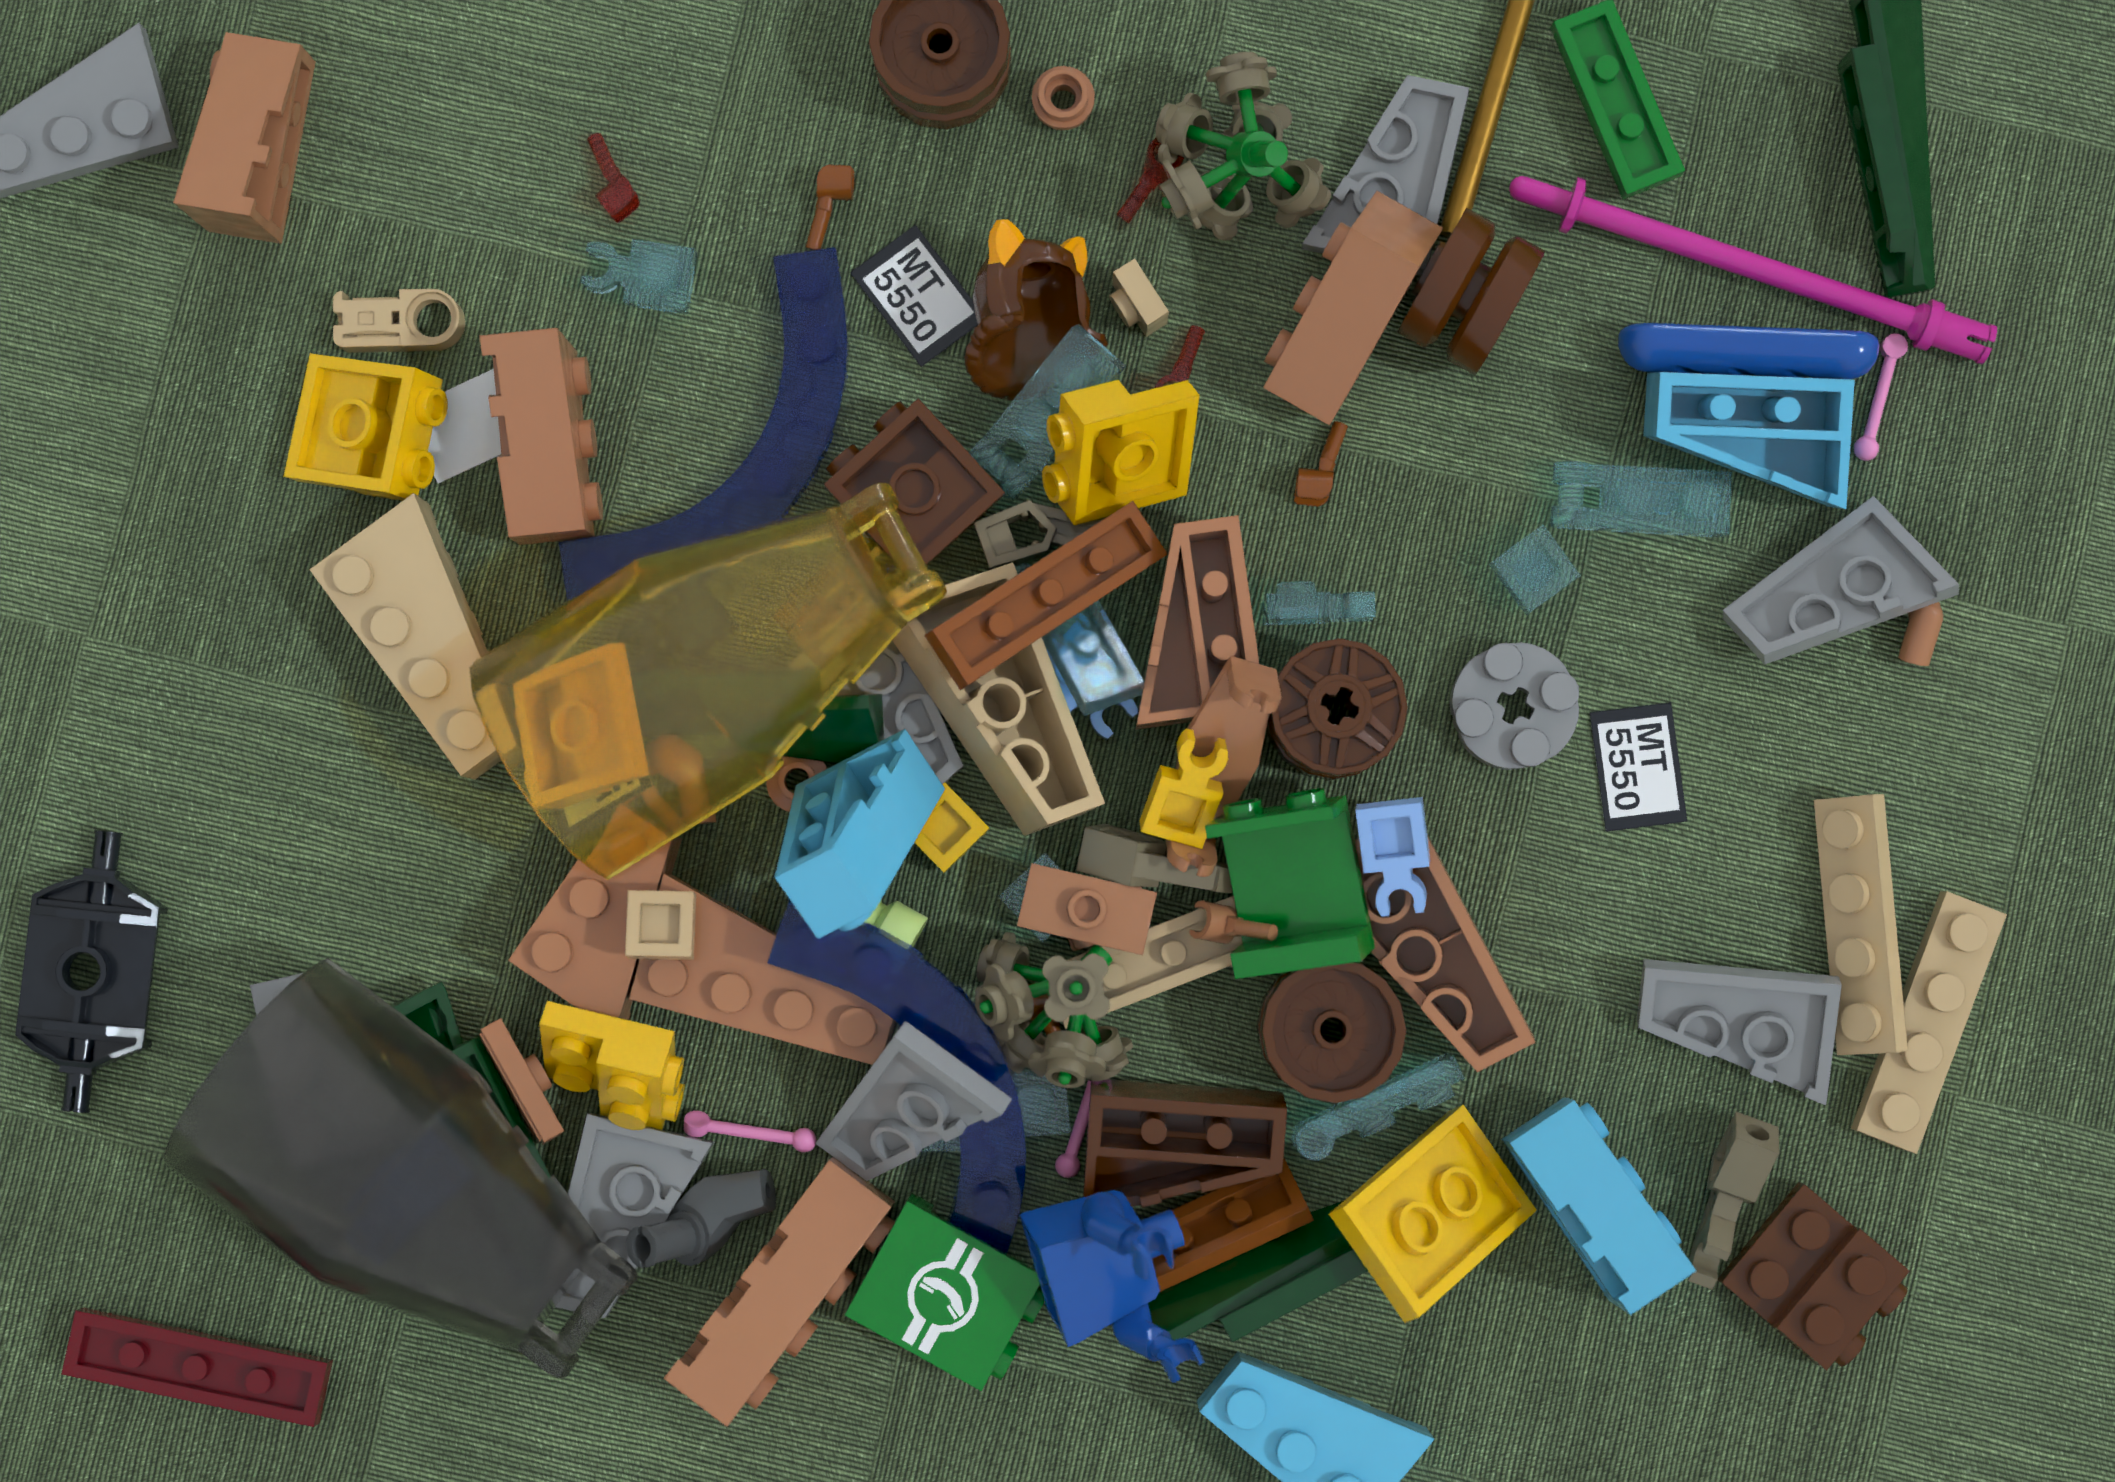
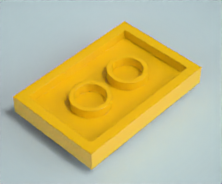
[1329,1105,1537,1323]

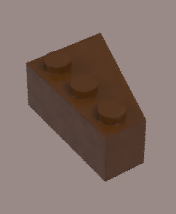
[1083,1079,1287,1208]

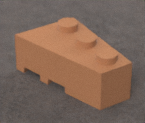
[173,32,315,244]
[1263,191,1443,426]
[479,328,603,545]
[1135,515,1259,730]
[508,800,682,1020]

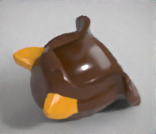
[964,219,1108,401]

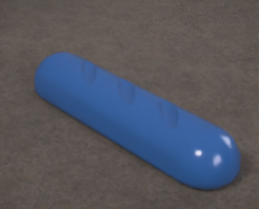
[1618,323,1879,379]

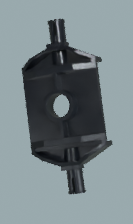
[15,830,168,1113]

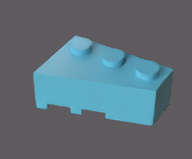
[1643,372,1855,509]
[775,729,945,939]
[1197,1351,1435,1482]

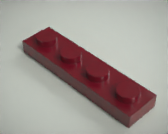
[61,1308,333,1427]

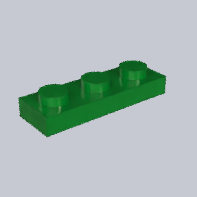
[1550,0,1685,200]

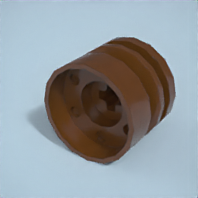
[1267,638,1408,781]

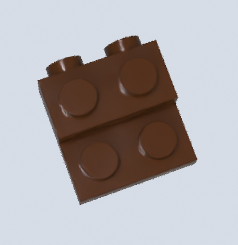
[824,398,1005,580]
[1718,1182,1910,1370]

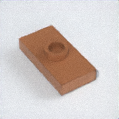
[1017,863,1157,955]
[479,1018,564,1145]

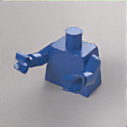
[1019,1190,1205,1383]

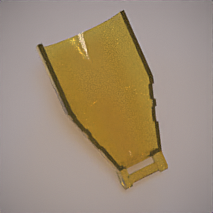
[469,483,947,880]

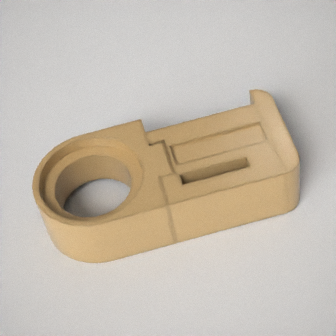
[333,289,465,353]

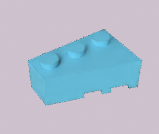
[1501,1097,1696,1315]

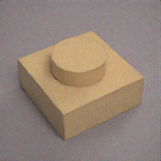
[1109,258,1169,337]
[625,890,696,960]

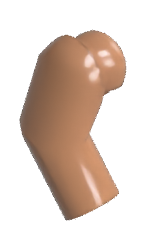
[1898,602,1944,666]

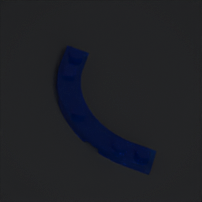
[559,247,849,607]
[767,899,1026,1254]

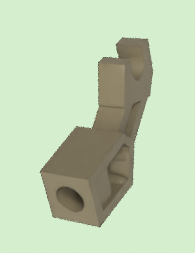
[974,500,1103,570]
[1076,824,1233,893]
[1688,1112,1779,1290]

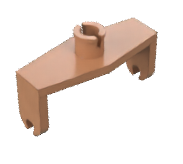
[1165,656,1282,877]

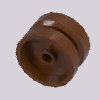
[869,0,1012,130]
[1397,208,1545,375]
[1256,963,1406,1103]

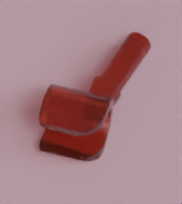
[587,133,640,223]
[1116,138,1184,224]
[1155,325,1205,388]

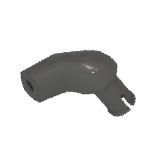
[626,1169,776,1268]

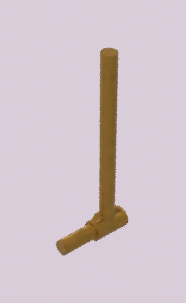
[1440,0,1535,238]

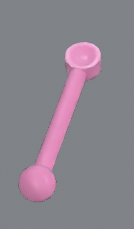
[1854,333,1908,461]
[1055,1080,1091,1178]
[684,1111,817,1153]

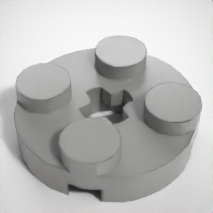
[1449,642,1579,770]

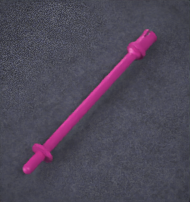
[1509,176,1997,365]

